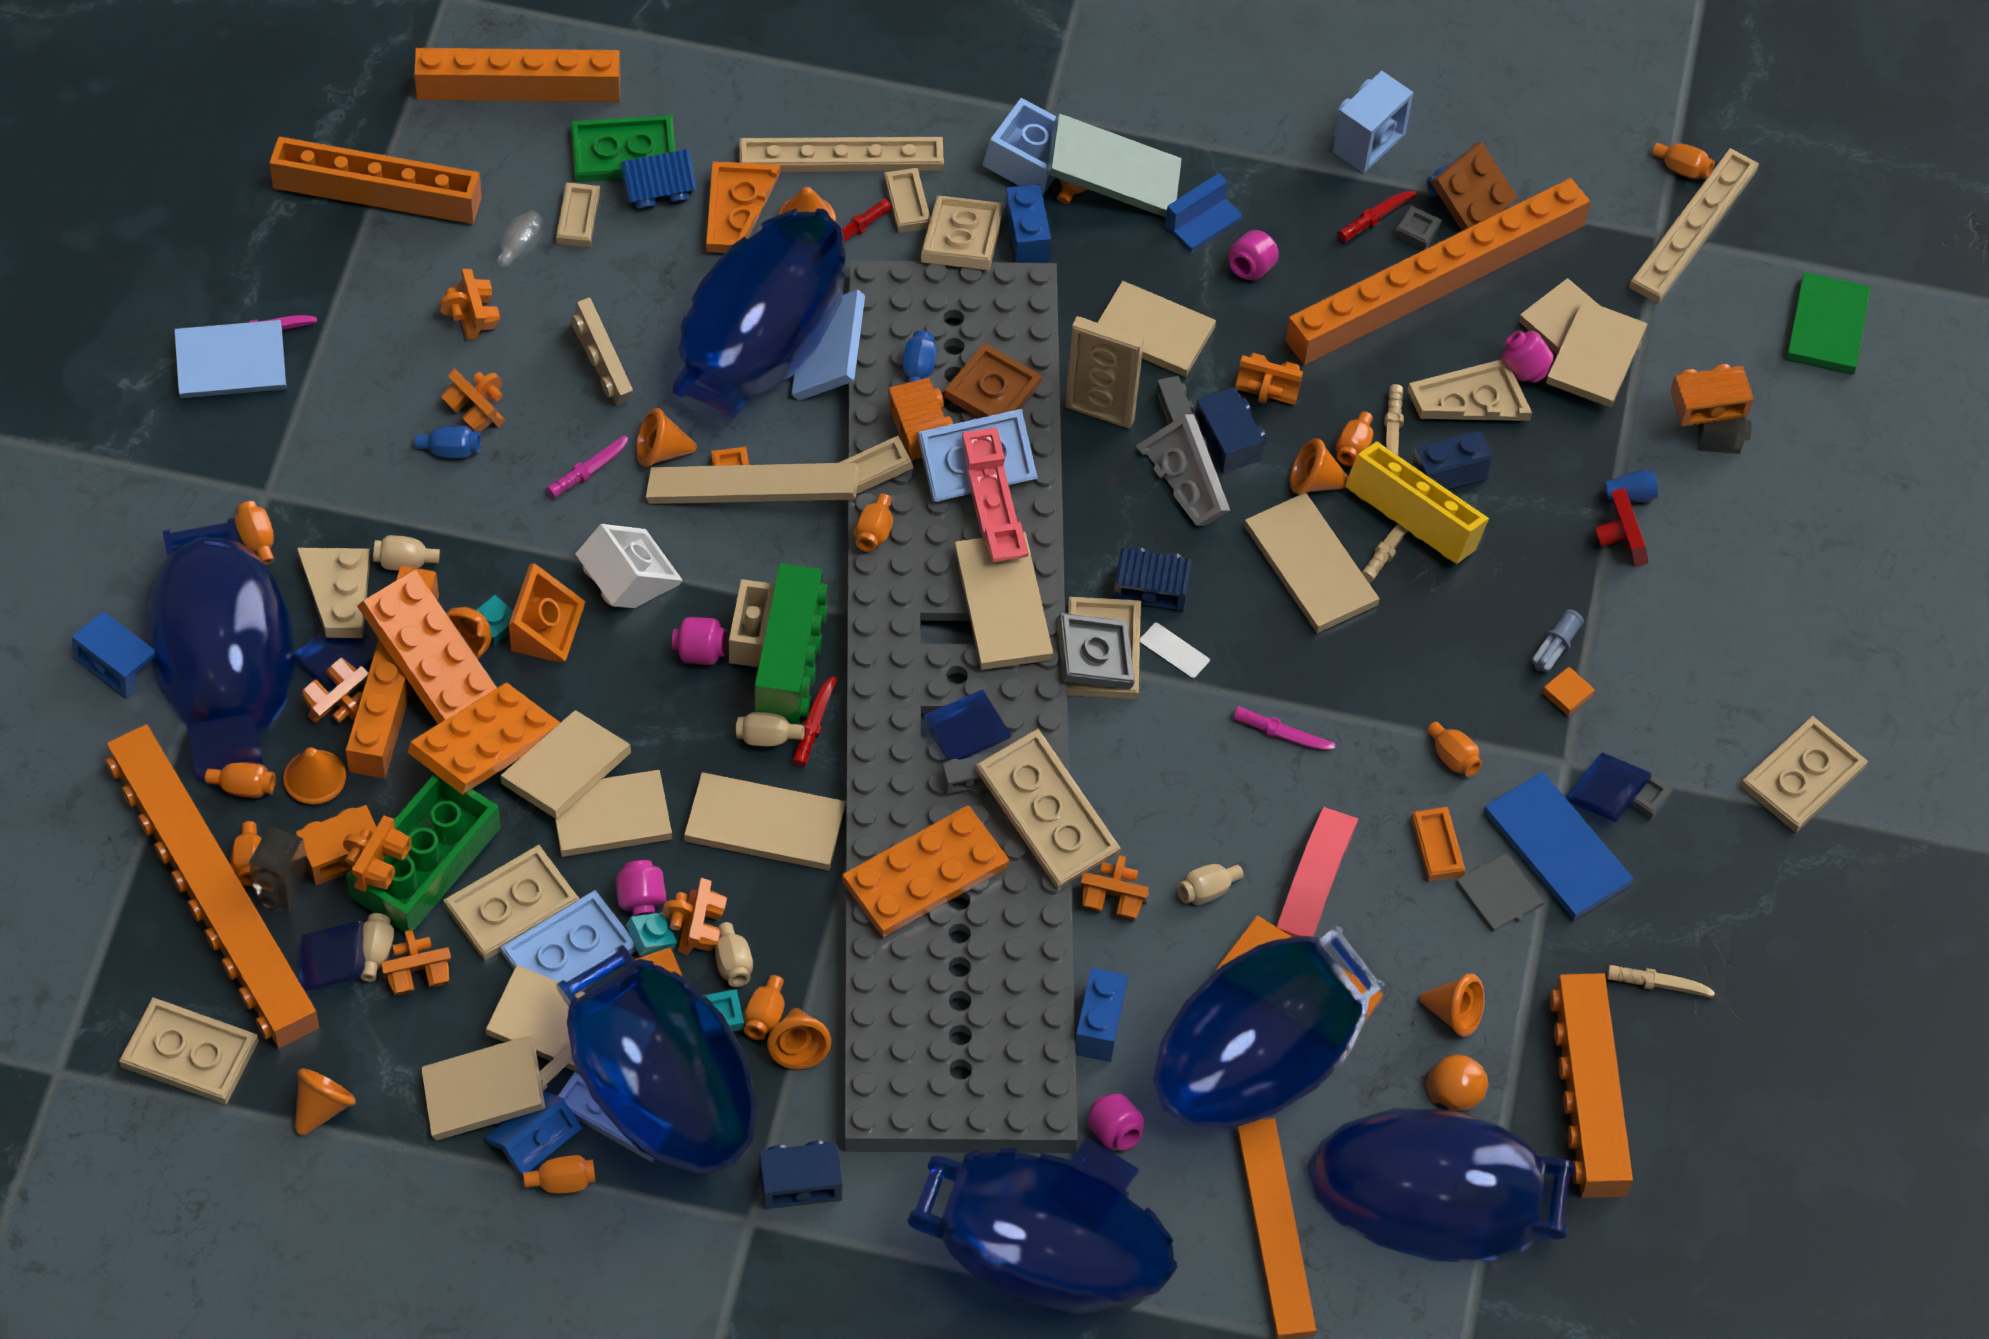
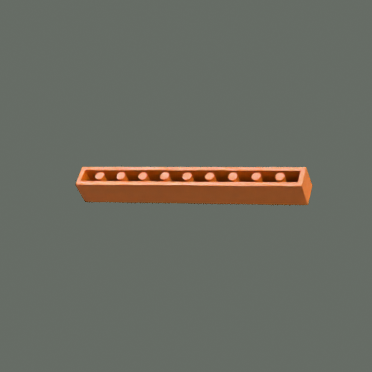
[1285,178,1591,365]
[105,724,319,1049]

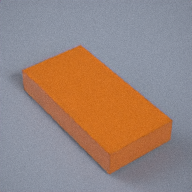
[1411,807,1466,882]

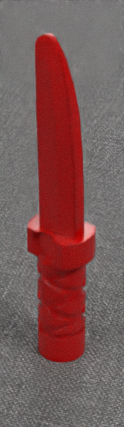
[1337,191,1417,243]
[814,198,892,261]
[792,676,837,767]

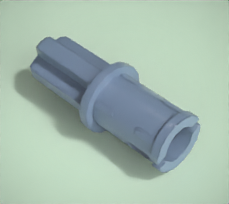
[1532,609,1584,672]

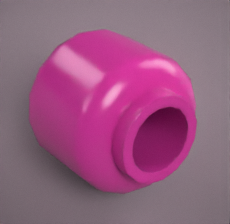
[1228,230,1279,281]
[1501,331,1554,383]
[672,617,727,665]
[615,860,666,916]
[1087,1093,1145,1151]

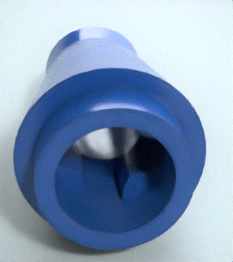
[1605,468,1658,503]

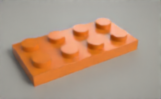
[357,569,497,724]
[407,682,560,795]
[842,805,1010,938]

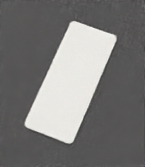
[1140,623,1210,678]

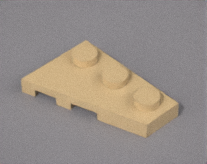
[570,297,633,406]
[1408,359,1532,421]
[297,548,371,638]

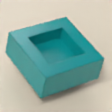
[477,595,513,646]
[626,913,677,956]
[699,989,744,1036]

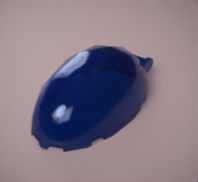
[672,208,846,418]
[146,518,296,745]
[1153,924,1387,1129]
[556,945,757,1174]
[1307,1107,1575,1262]
[907,1148,1177,1314]

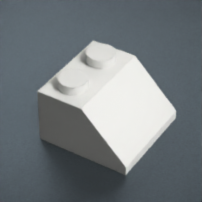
[575,524,683,608]

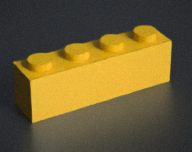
[1345,442,1489,564]

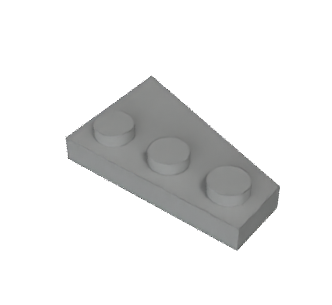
[1136,414,1231,526]

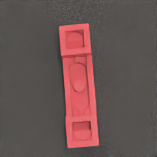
[962,428,1029,562]
[1277,807,1358,943]

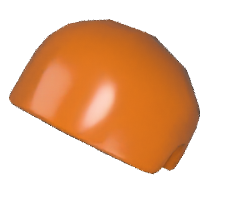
[446,607,492,659]
[1425,1054,1489,1112]

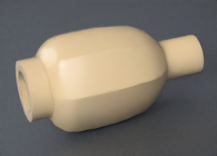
[373,535,440,570]
[736,712,805,747]
[1177,864,1244,906]
[356,913,394,982]
[715,922,753,987]

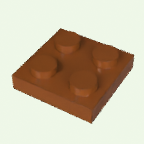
[1430,142,1518,231]
[944,343,1043,418]

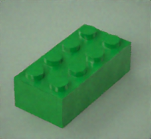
[755,563,829,725]
[346,773,501,933]

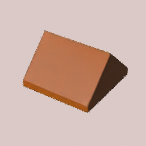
[509,563,586,663]

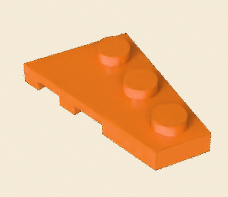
[706,161,781,254]

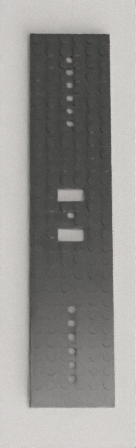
[845,260,1077,1153]

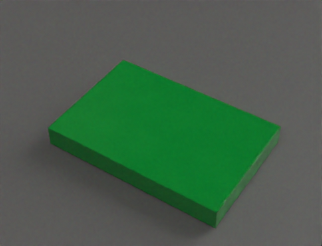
[571,115,676,183]
[1786,272,1871,374]

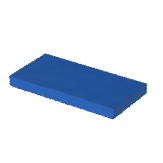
[1483,771,1634,920]

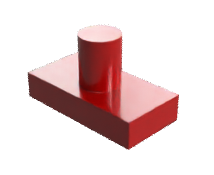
[1594,487,1649,567]

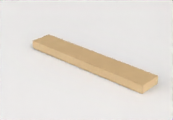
[740,137,944,172]
[1629,148,1759,304]
[646,463,860,504]

